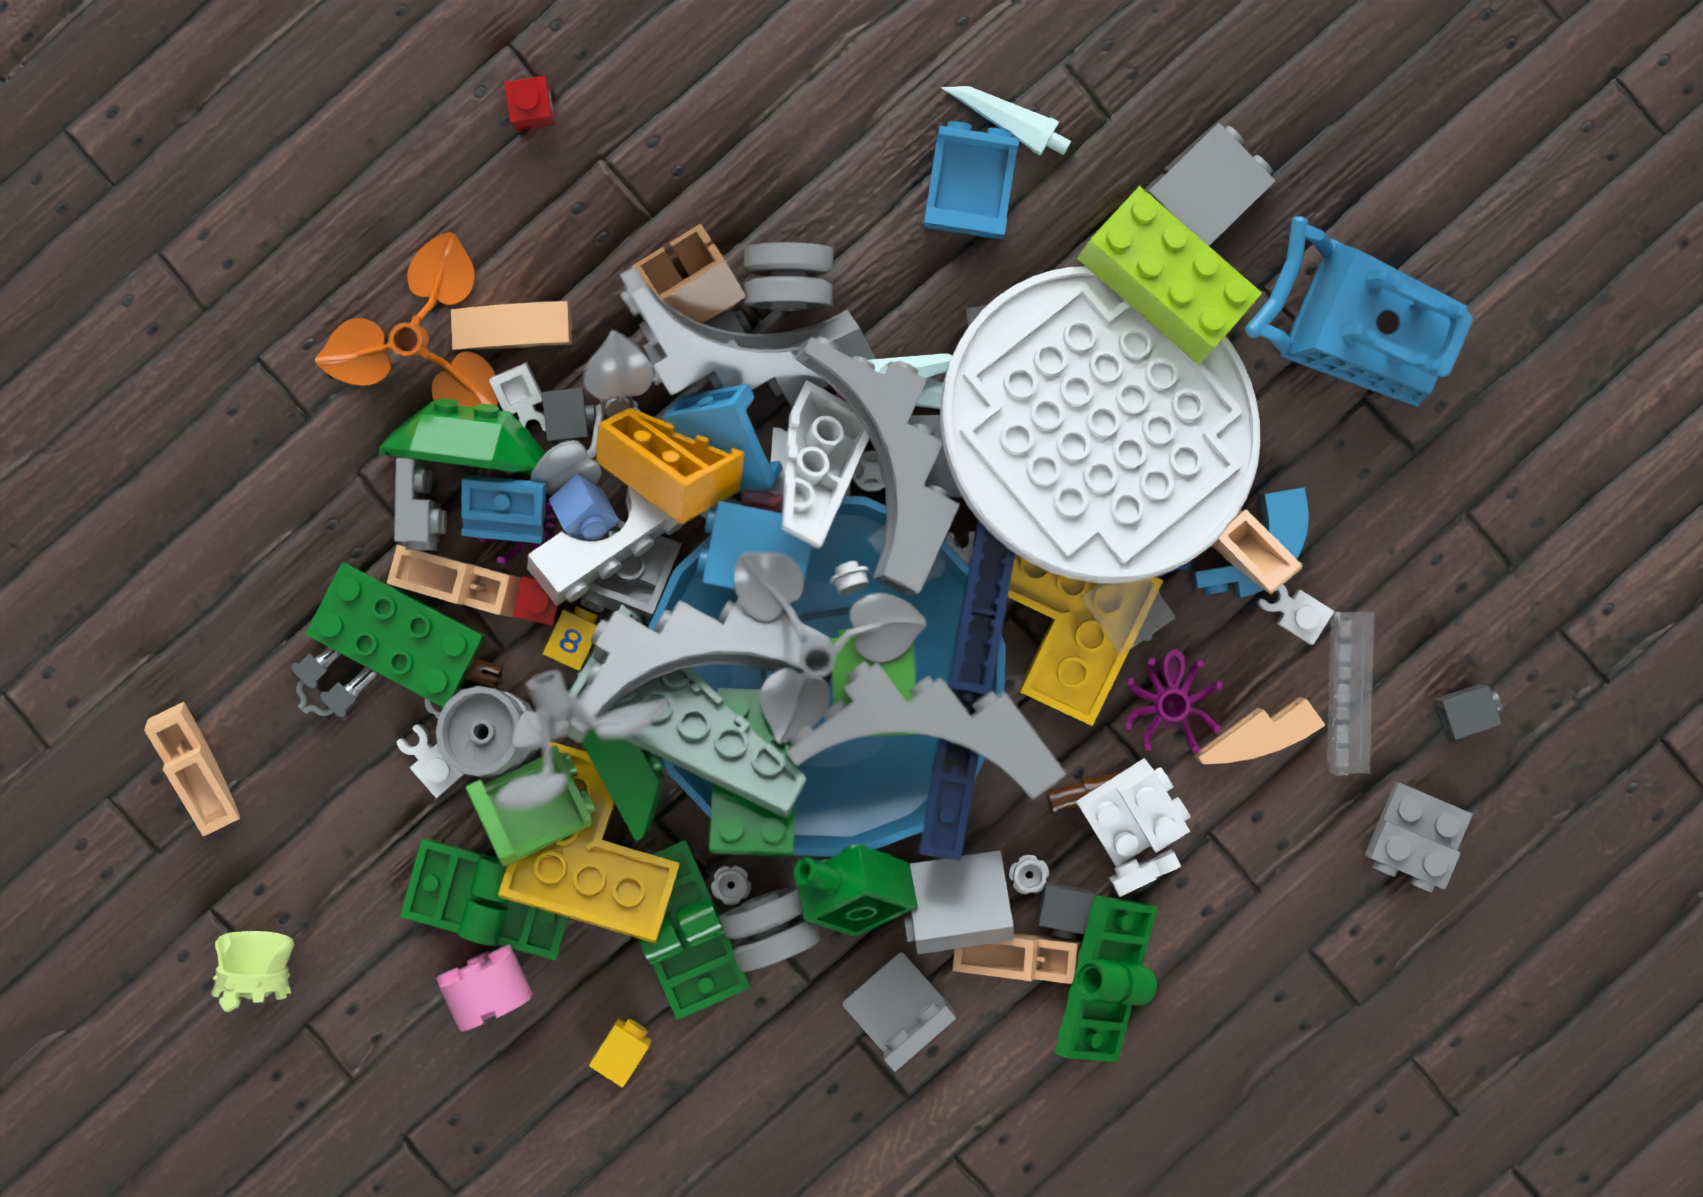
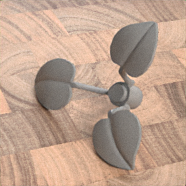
[530,331,654,495]
[734,552,926,744]
[496,671,668,809]

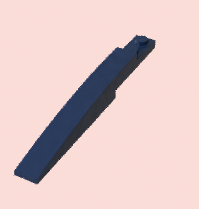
[918,520,1015,861]

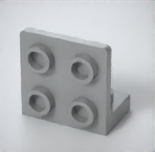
[843,952,956,1072]

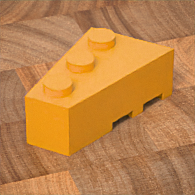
[596,408,745,524]

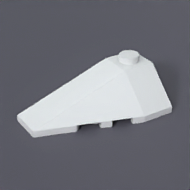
[782,380,869,549]

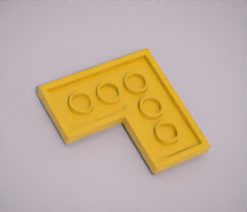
[1008,553,1163,726]
[498,741,680,944]

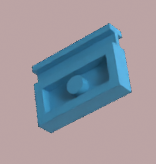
[461,475,546,544]

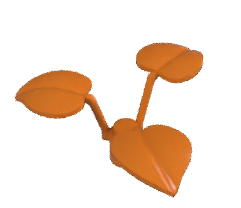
[315,232,499,407]

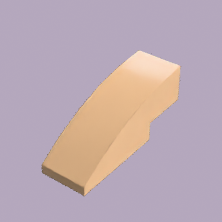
[451,301,572,350]
[1211,510,1302,594]
[387,545,521,617]
[1193,697,1325,764]
[144,702,240,837]
[953,933,1083,984]

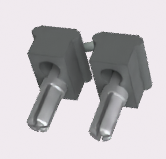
[291,647,377,720]

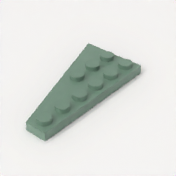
[569,604,806,818]

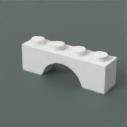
[527,486,686,606]

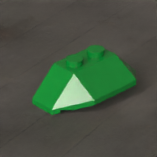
[379,399,546,475]
[567,689,665,841]

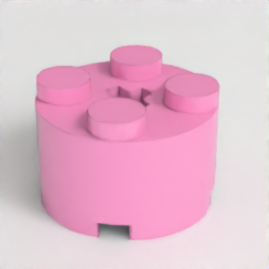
[436,944,533,1031]

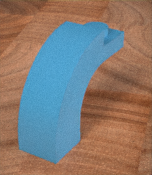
[1190,487,1309,597]

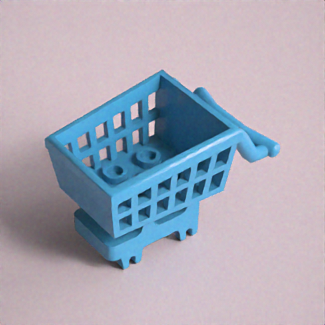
[1245,216,1472,407]

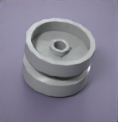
[744,243,833,311]
[436,686,538,779]
[719,885,822,972]

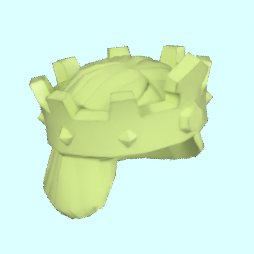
[211,931,295,1012]

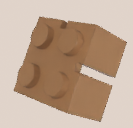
[632,224,746,324]

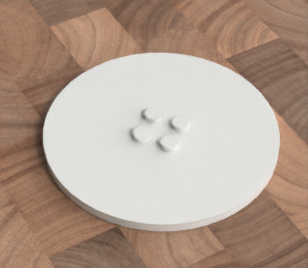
[940,266,1260,584]

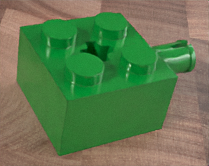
[794,844,918,936]

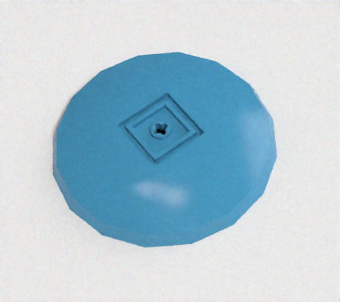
[648,496,1006,857]

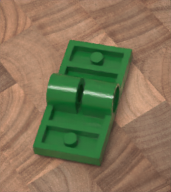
[305,562,487,708]
[709,688,797,856]
[400,838,569,961]
[638,838,751,1020]
[1055,895,1157,1062]

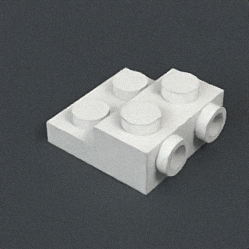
[1076,758,1191,867]

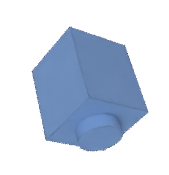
[549,473,619,542]

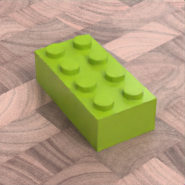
[1077,186,1262,365]

